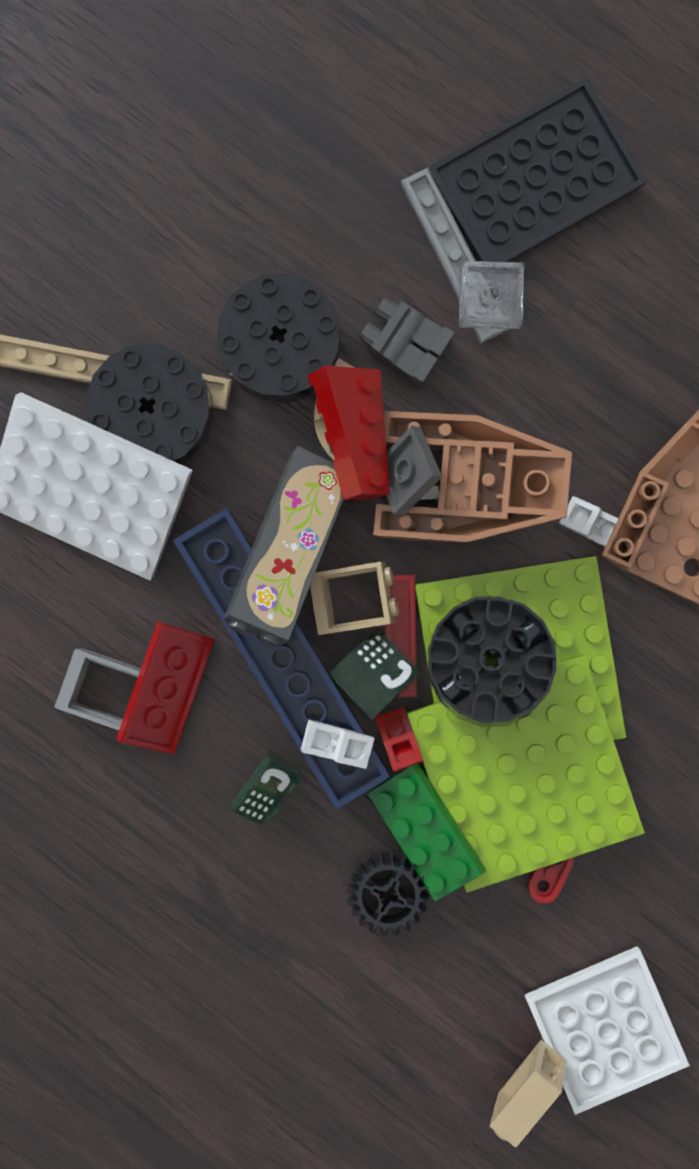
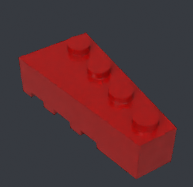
[307,365,390,500]

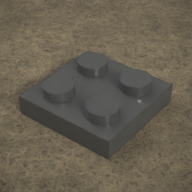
[386,425,442,516]

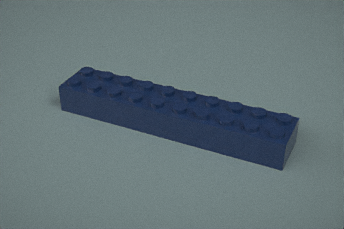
[173,508,390,810]

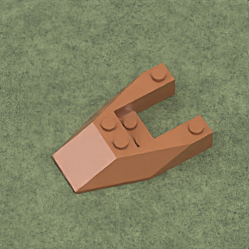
[373,411,572,543]

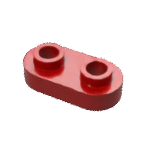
[527,857,574,903]

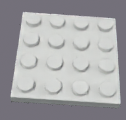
[524,947,690,1115]

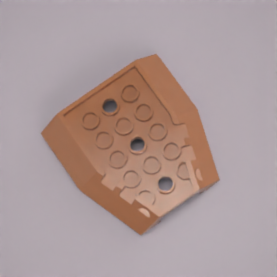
[601,409,699,605]

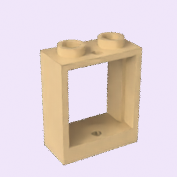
[310,562,399,635]
[490,1040,567,1148]

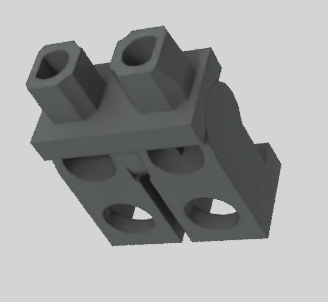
[360,298,455,388]

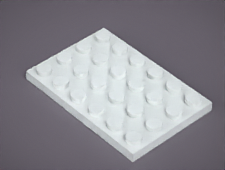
[0,392,193,580]

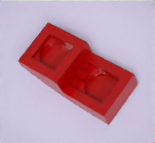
[375,707,424,772]

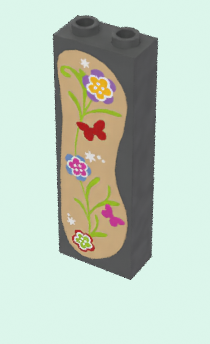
[223,446,343,647]

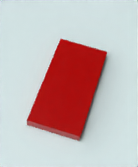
[116,621,215,755]

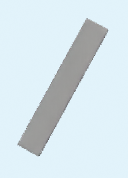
[401,168,509,344]

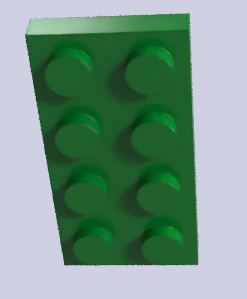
[368,764,487,901]

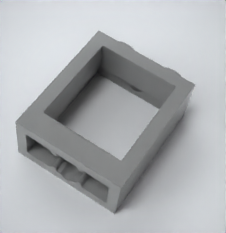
[54,648,141,730]

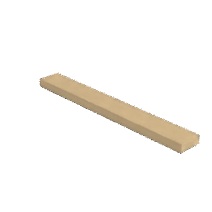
[0,335,233,411]

